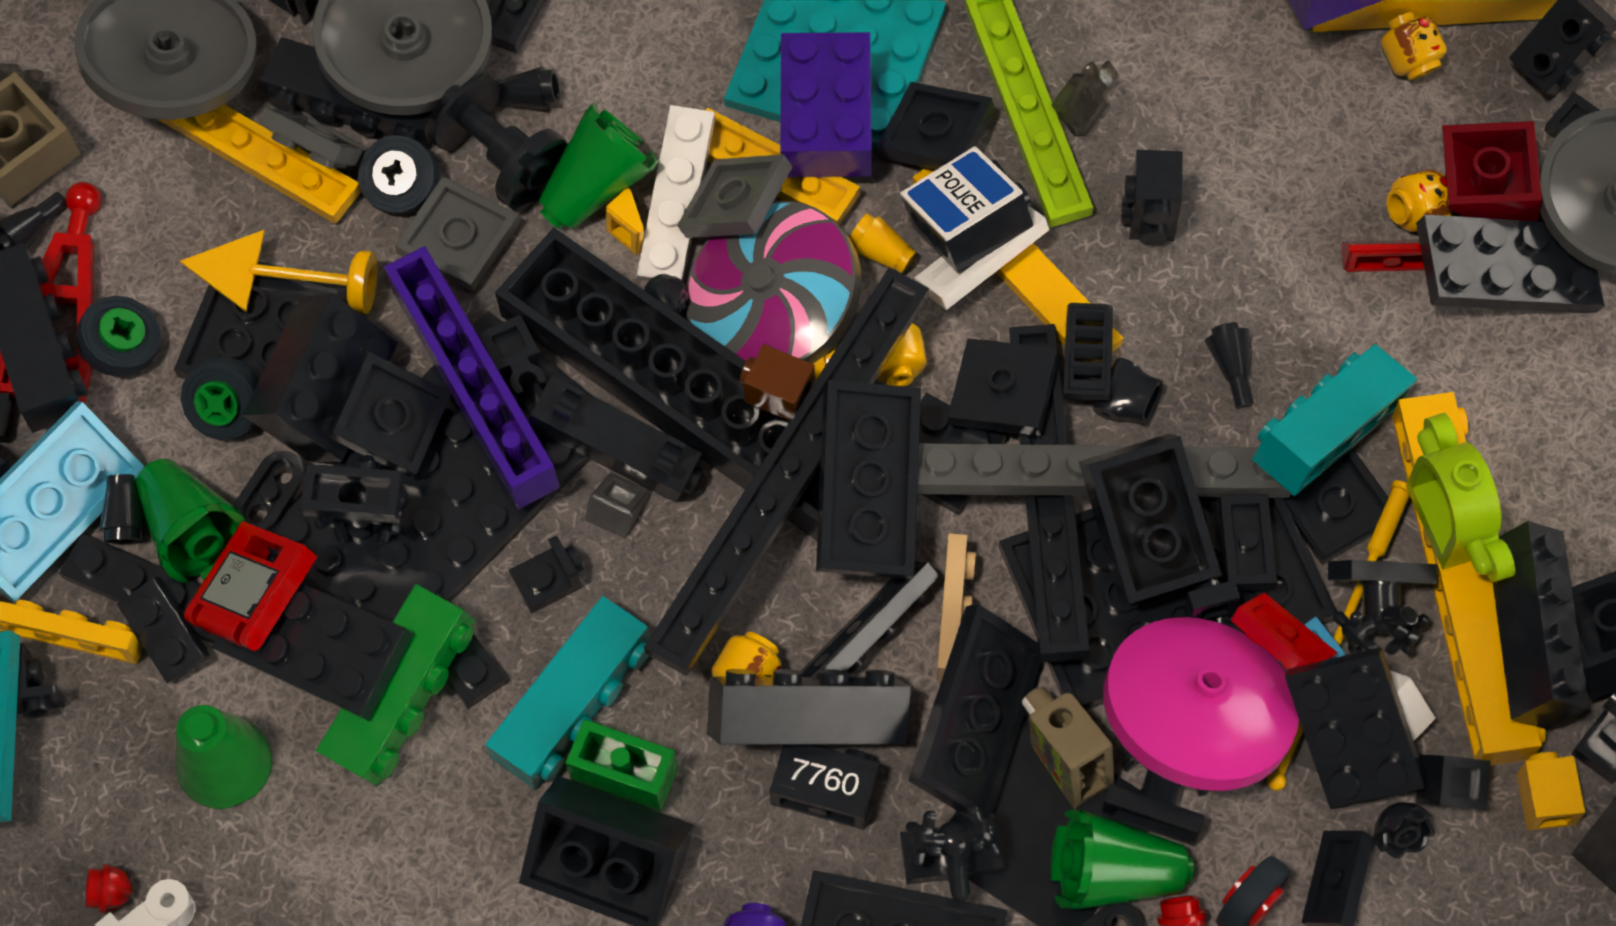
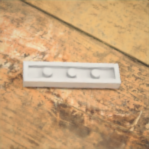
[637,105,716,282]

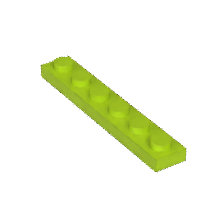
[964,0,1093,228]

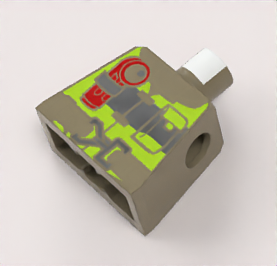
[1022,687,1114,809]

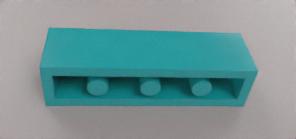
[1251,344,1418,496]
[485,595,650,790]

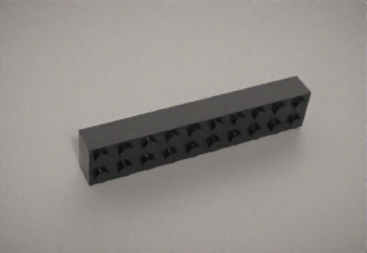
[495,227,918,541]

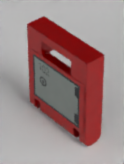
[184,521,318,651]

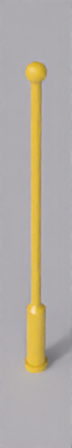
[1267,480,1411,791]

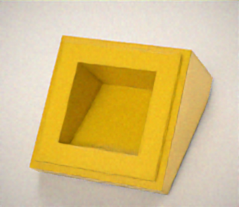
[606,188,644,255]

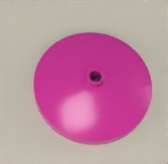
[1103,617,1299,791]

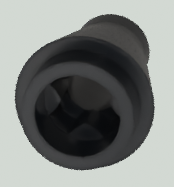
[496,66,560,110]
[99,474,147,543]

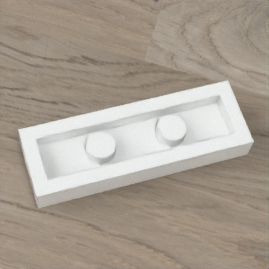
[914,207,1049,310]

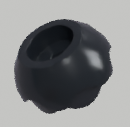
[1374,802,1434,858]

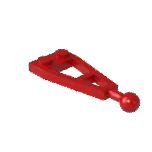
[0,182,102,404]

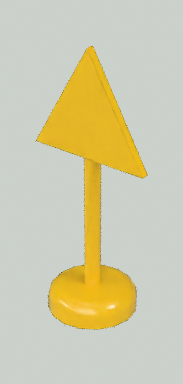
[180,230,378,314]

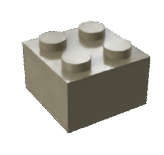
[0,72,81,207]

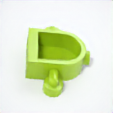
[1406,413,1515,582]

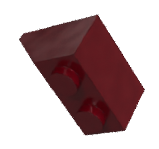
[1442,121,1542,221]

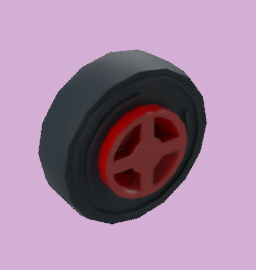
[1215,856,1291,926]

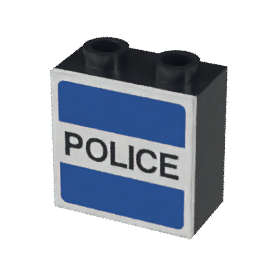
[900,146,1034,273]

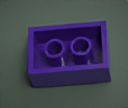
[780,32,872,177]

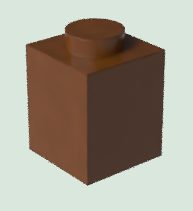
[740,343,816,421]

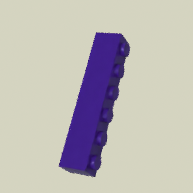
[384,246,560,510]

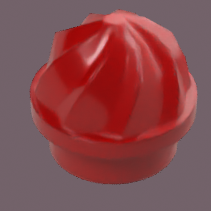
[85,864,132,914]
[1157,896,1207,926]

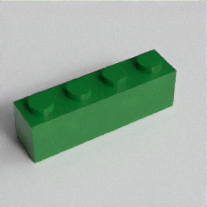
[316,584,476,787]

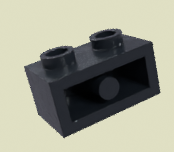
[1508,0,1616,94]
[1121,150,1183,245]

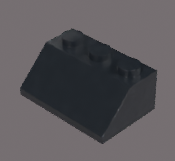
[519,776,694,926]

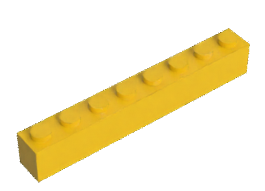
[1392,392,1546,766]

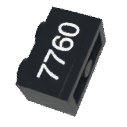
[769,744,880,830]

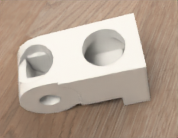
[95,879,195,926]

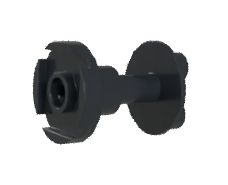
[428,73,568,212]

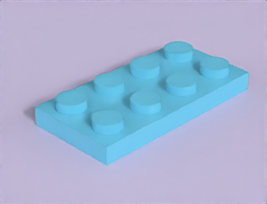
[0,402,144,602]

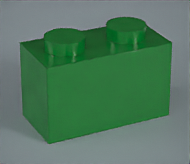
[565,719,678,812]

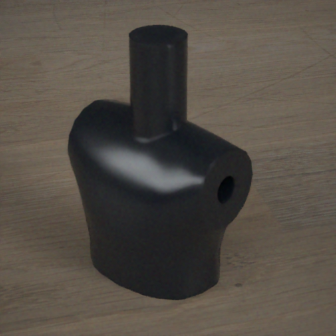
[1073,358,1163,425]

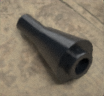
[0,192,67,251]
[1204,322,1254,409]

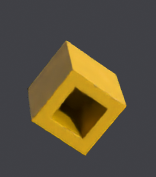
[1516,752,1585,830]

